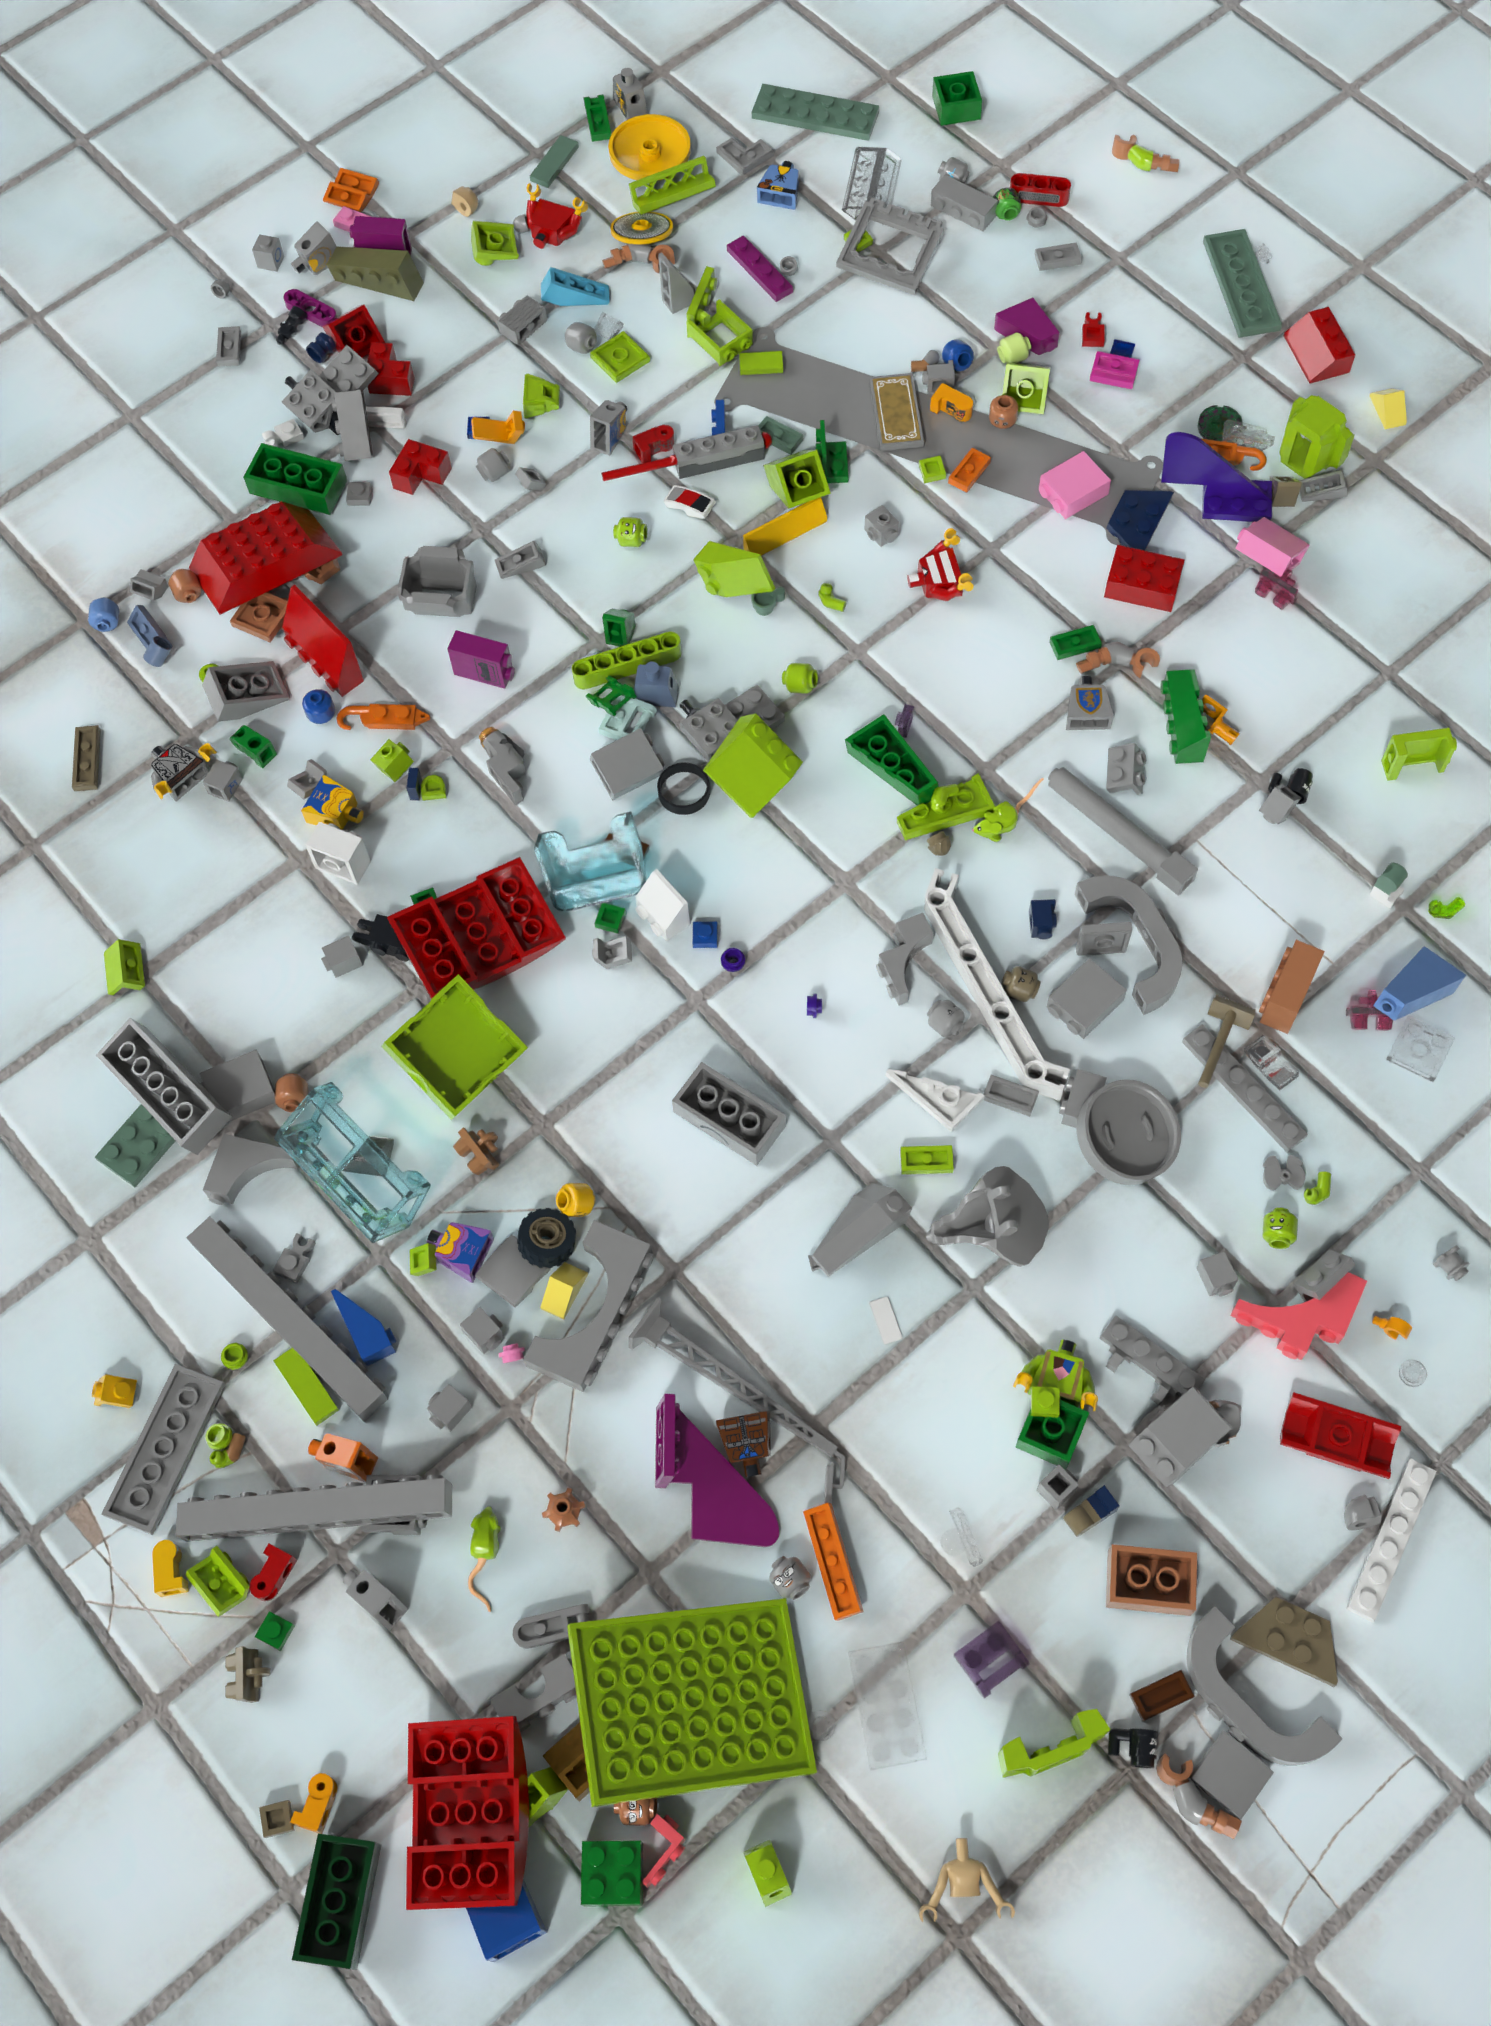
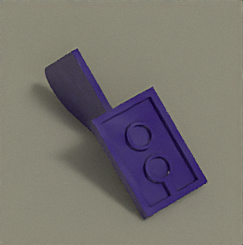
[1161,432,1272,522]

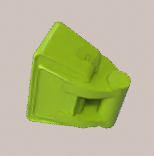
[523,374,560,418]

